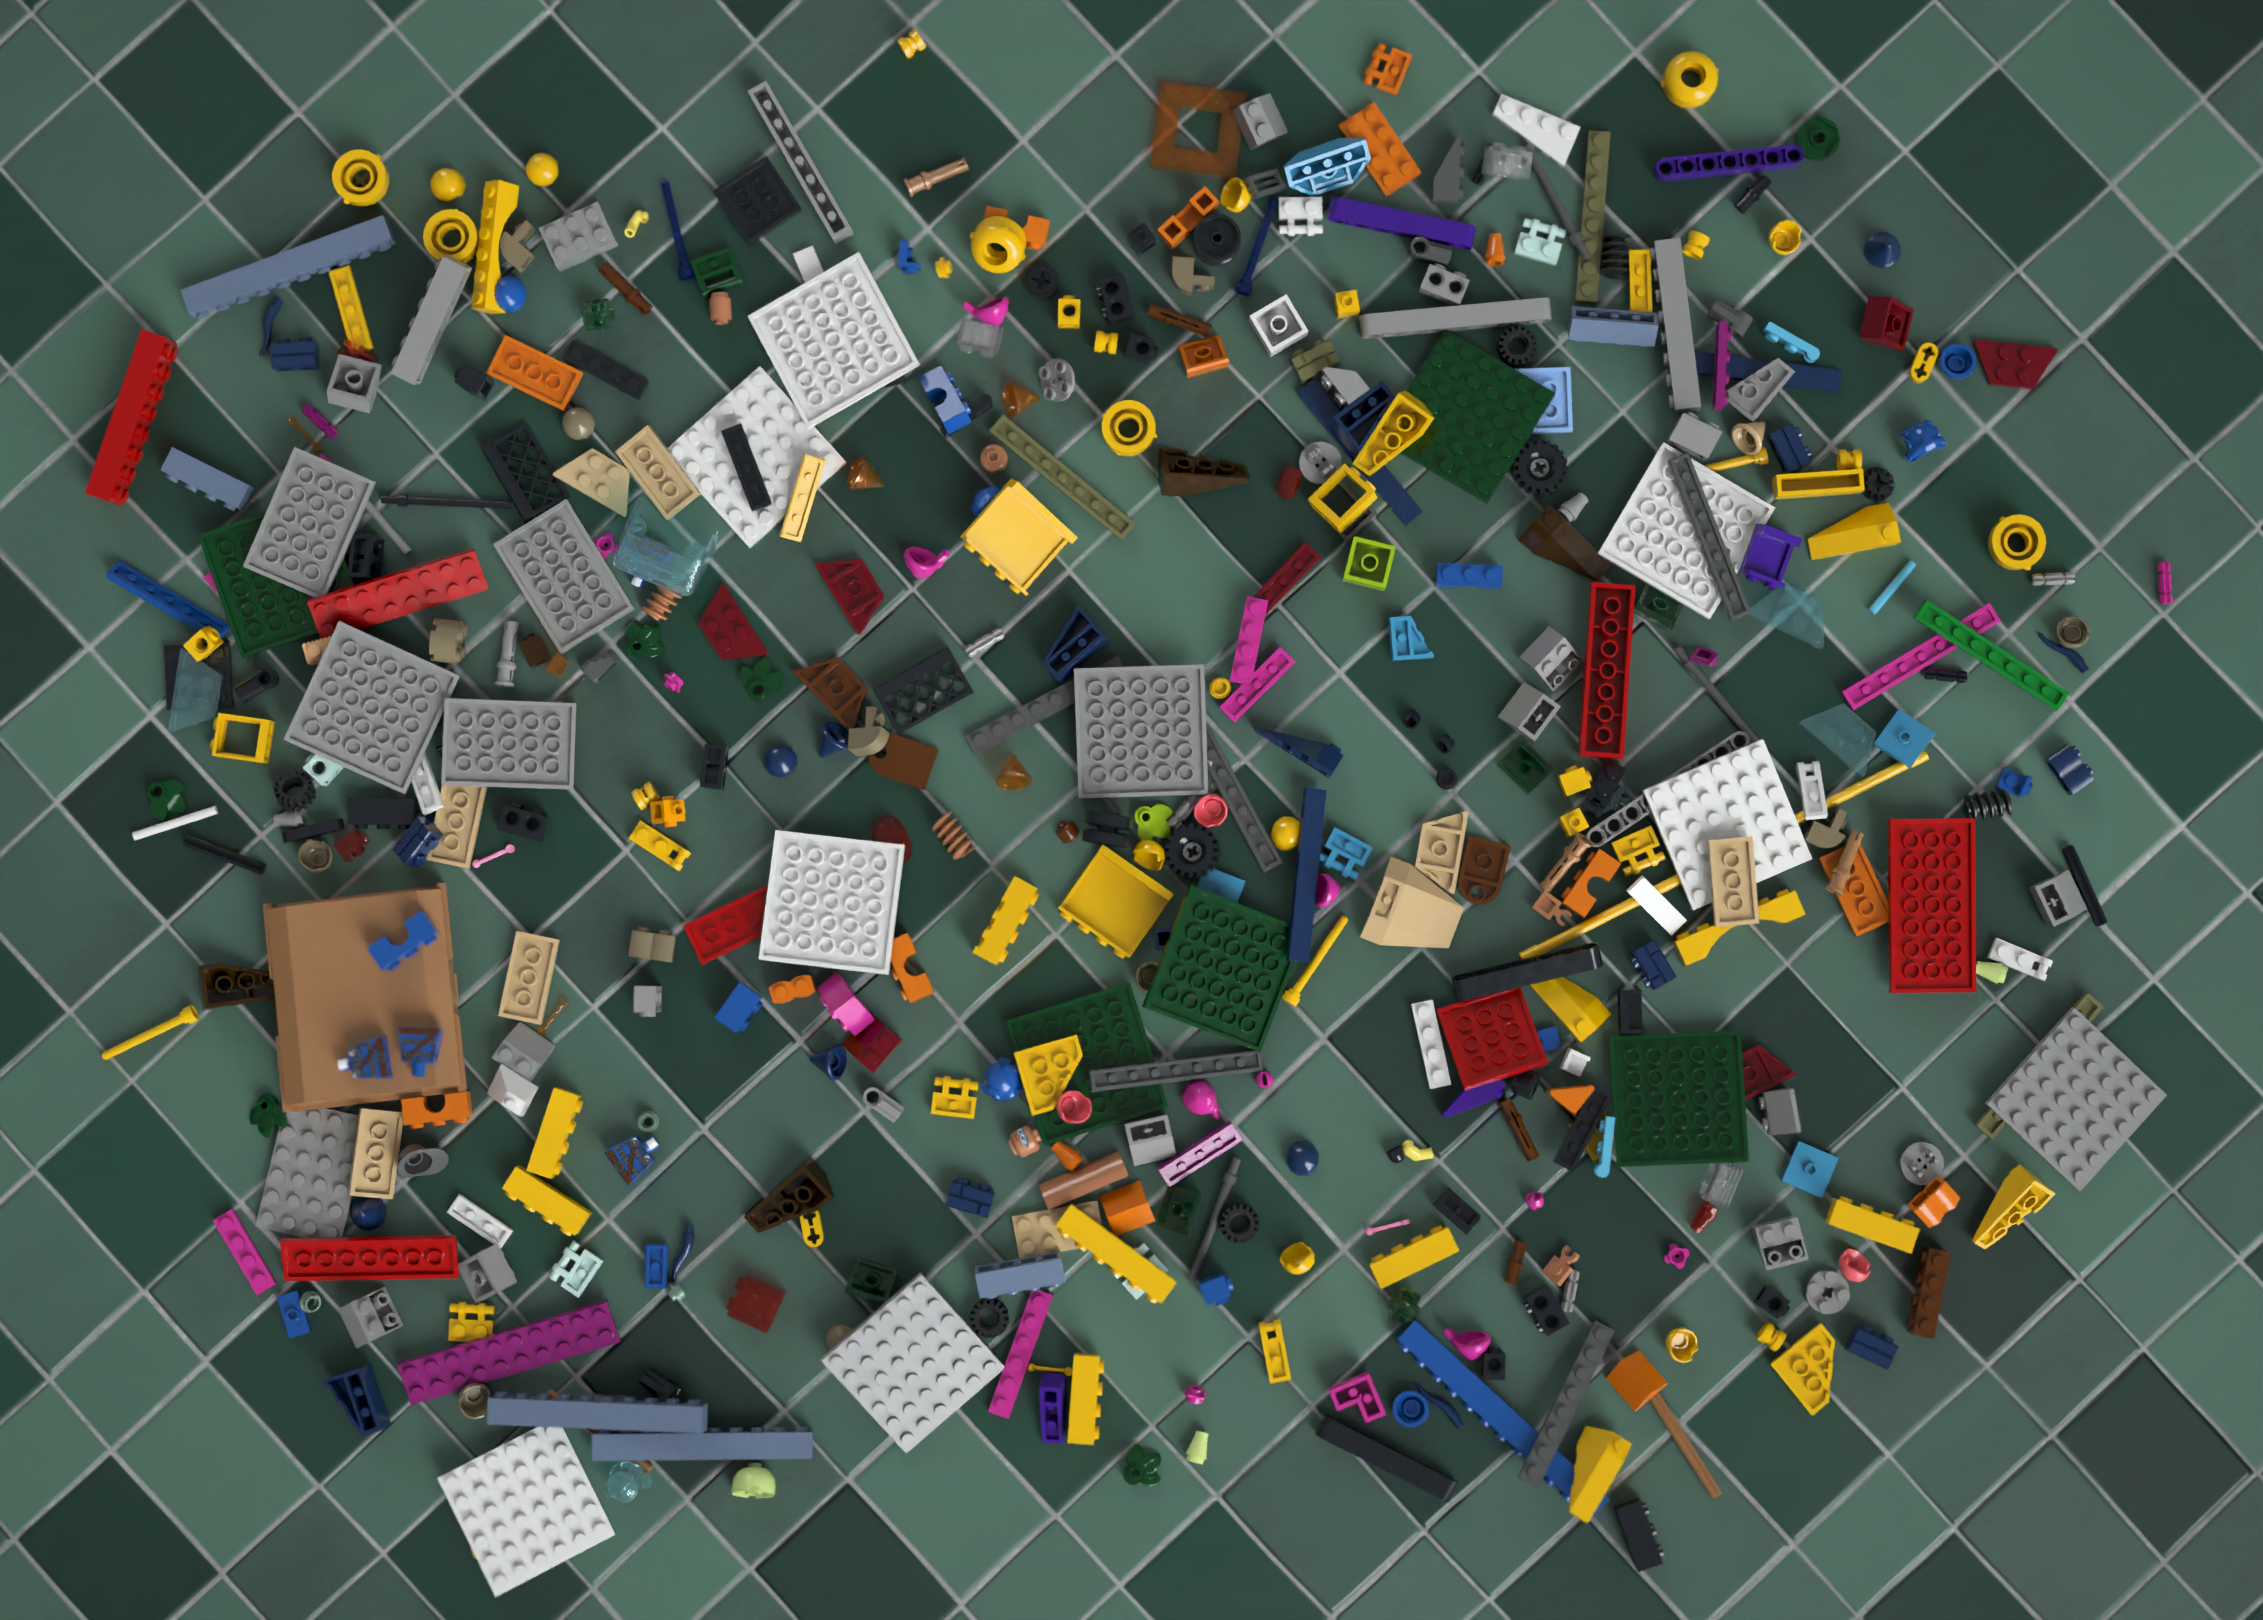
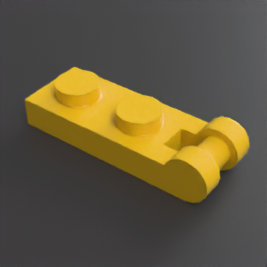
[629,820,691,871]
[1258,1319,1291,1384]

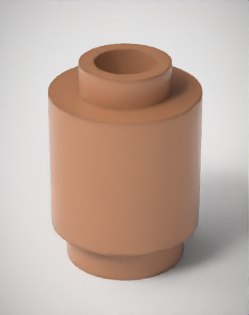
[709,292,732,325]

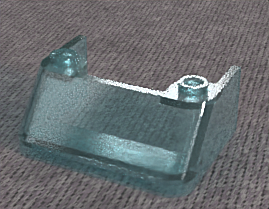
[613,498,719,596]

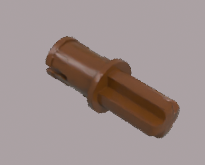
[1504,1240,1527,1285]

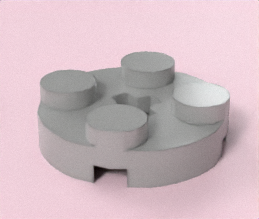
[1805,1270,1850,1314]

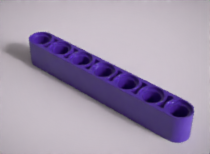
[1653,145,1804,182]
[1327,197,1476,250]

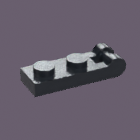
[940,394,993,439]
[1580,759,1626,819]

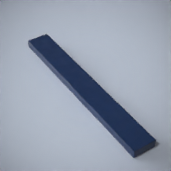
[1668,351,1842,393]
[1296,379,1423,526]
[1286,787,1327,963]

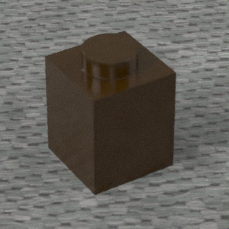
[518,633,552,669]

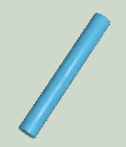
[1868,560,1916,615]

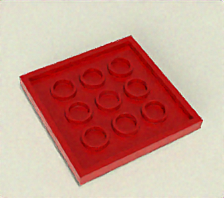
[1436,987,1548,1091]

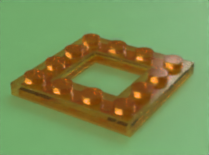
[1150,81,1247,178]

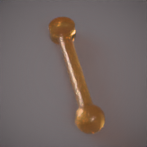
[288,416,323,452]
[538,998,569,1035]

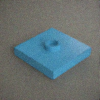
[1874,709,1935,769]
[1197,870,1246,903]
[1781,1141,1839,1198]

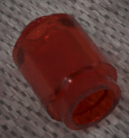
[1275,466,1302,500]

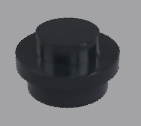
[1436,768,1457,790]

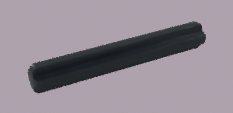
[183,835,266,875]
[2062,845,2107,926]

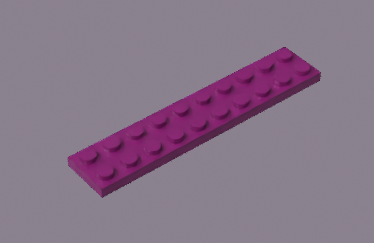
[397,1300,621,1405]

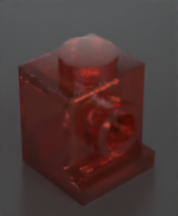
[333,830,370,863]

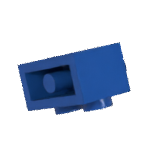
[715,982,763,1033]
[1198,1272,1234,1306]

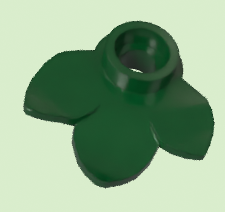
[626,620,665,659]
[740,658,784,701]
[147,779,186,821]
[250,1094,287,1138]
[1123,1444,1161,1486]

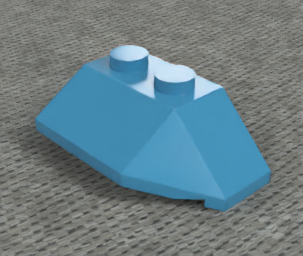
[1283,138,1371,196]

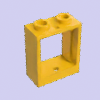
[1308,463,1377,534]
[210,713,275,764]

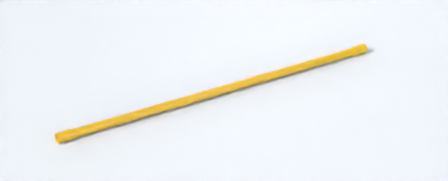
[1518,750,1929,959]

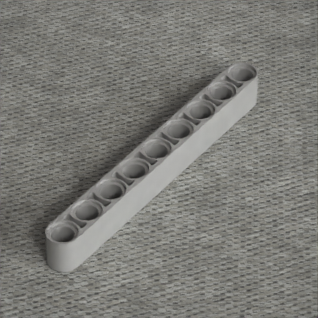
[1359,298,1552,339]
[1585,731,1750,848]

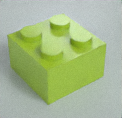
[1342,536,1396,591]

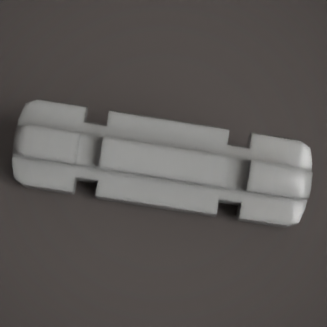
[2031,572,2075,586]
[964,628,1005,657]
[1168,795,1201,830]
[1561,1270,1580,1313]

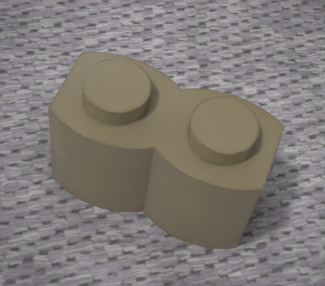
[628,927,677,963]

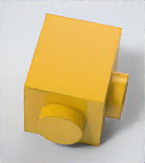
[1557,765,1592,797]

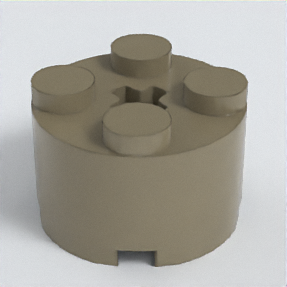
[429,618,468,664]

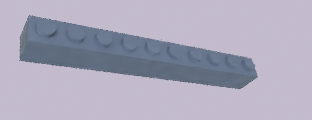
[181,215,396,319]
[487,1392,708,1433]
[592,1427,813,1461]

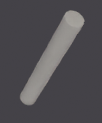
[365,501,412,555]

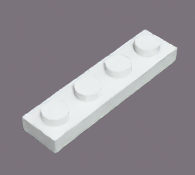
[1411,1000,1451,1089]

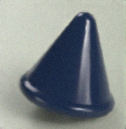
[1864,232,1901,268]
[818,722,849,758]
[809,1044,847,1081]
[350,1196,386,1230]

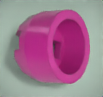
[1256,1071,1273,1088]
[1526,1191,1544,1210]

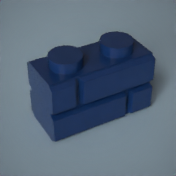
[271,337,320,371]
[1767,423,1812,474]
[392,816,443,868]
[1630,939,1677,990]
[945,1177,995,1218]
[1845,1325,1898,1370]

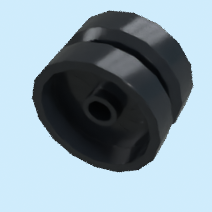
[1193,214,1241,267]
[1082,811,1133,848]

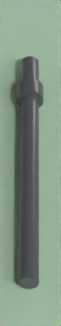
[1523,145,1591,260]
[1674,645,1759,743]
[1188,1157,1241,1282]

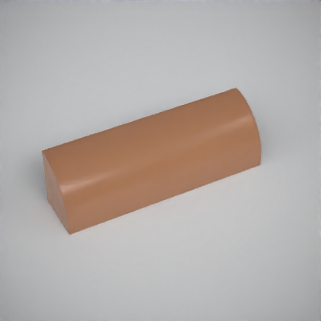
[1039,1151,1129,1210]

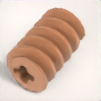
[641,575,687,623]
[932,811,977,860]

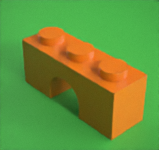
[1157,186,1219,250]
[984,206,1050,251]
[1561,849,1621,918]
[891,933,935,1003]
[401,1091,473,1129]

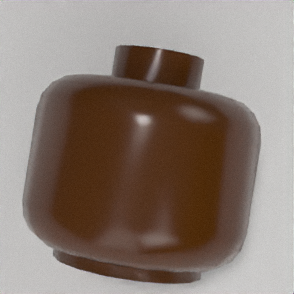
[1056,820,1080,843]

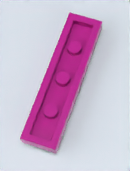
[1230,596,1268,686]
[1219,647,1295,723]
[213,1209,277,1295]

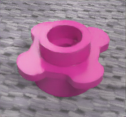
[594,533,619,558]
[663,672,683,693]
[1664,1243,1690,1269]
[1184,1385,1206,1404]

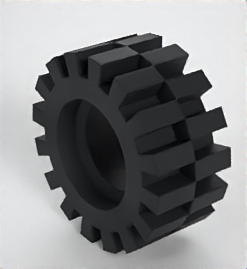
[1497,325,1537,367]
[273,770,316,812]
[1220,1203,1259,1244]
[969,1299,1009,1339]

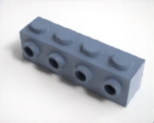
[1568,306,1659,347]
[160,447,254,511]
[975,1251,1066,1299]

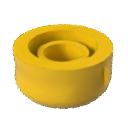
[1661,51,1719,108]
[332,149,389,206]
[423,209,479,263]
[970,216,1027,274]
[1102,400,1157,456]
[1988,514,2046,570]

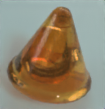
[1003,381,1040,418]
[847,456,884,491]
[996,754,1032,791]

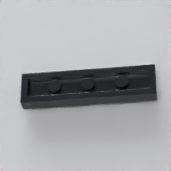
[562,340,649,400]
[721,423,773,512]
[1553,1085,1613,1172]

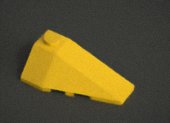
[1352,390,1435,476]
[1807,502,1901,560]
[1530,977,1611,1042]
[1972,1164,2055,1249]
[1568,1426,1632,1523]

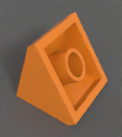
[1178,334,1229,378]
[1545,1085,1594,1114]
[1099,1180,1155,1236]
[1606,1350,1668,1412]

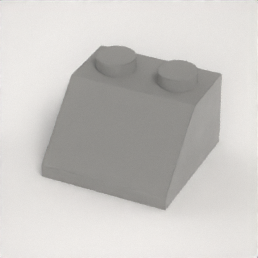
[1232,93,1288,150]
[327,354,382,413]
[492,1021,556,1082]
[1758,1087,1801,1136]
[459,1244,517,1304]

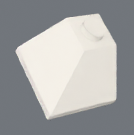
[487,1064,538,1117]

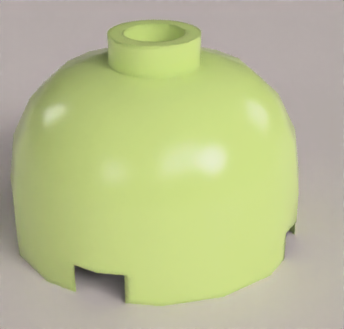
[732,1463,776,1498]

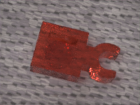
[337,339,379,363]

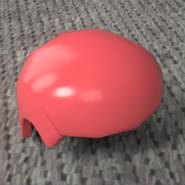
[1194,794,1228,828]
[1056,1090,1092,1124]
[1838,1248,1871,1282]

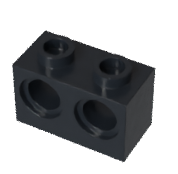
[1096,273,1134,325]
[454,363,495,401]
[347,534,385,582]
[699,744,729,791]
[497,802,549,842]
[1523,1284,1570,1337]

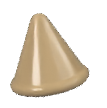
[1731,421,1766,455]

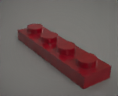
[1253,542,1321,616]

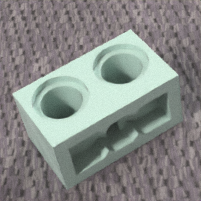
[303,753,344,787]

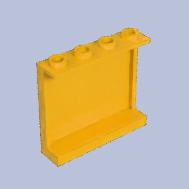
[960,478,1078,596]
[1058,845,1174,959]

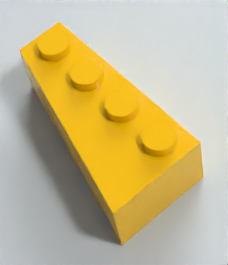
[972,876,1040,965]

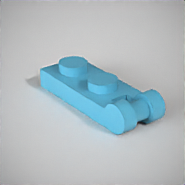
[1762,321,1820,364]
[1594,1116,1615,1178]

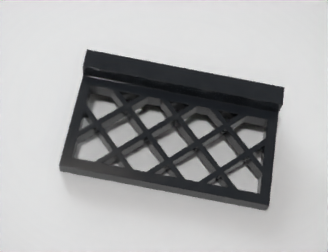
[481,423,570,524]
[873,647,974,735]

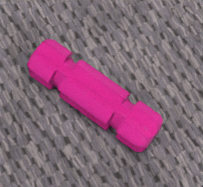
[2157,562,2173,604]

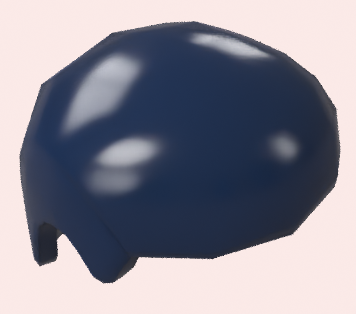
[763,745,797,777]
[1286,1141,1319,1176]

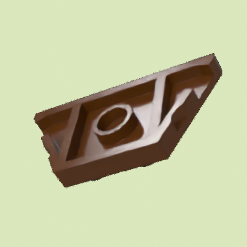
[793,657,868,731]

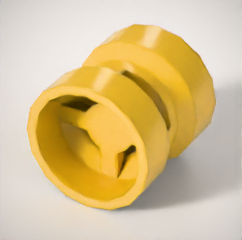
[897,29,926,59]
[1682,231,1710,260]
[1094,330,1118,355]
[1836,449,1862,470]
[631,781,660,810]
[1756,1321,1787,1352]

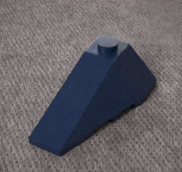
[1256,727,1343,778]

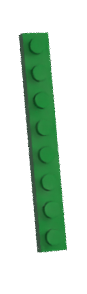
[1913,600,2069,711]

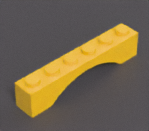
[471,180,519,314]
[1673,888,1806,966]

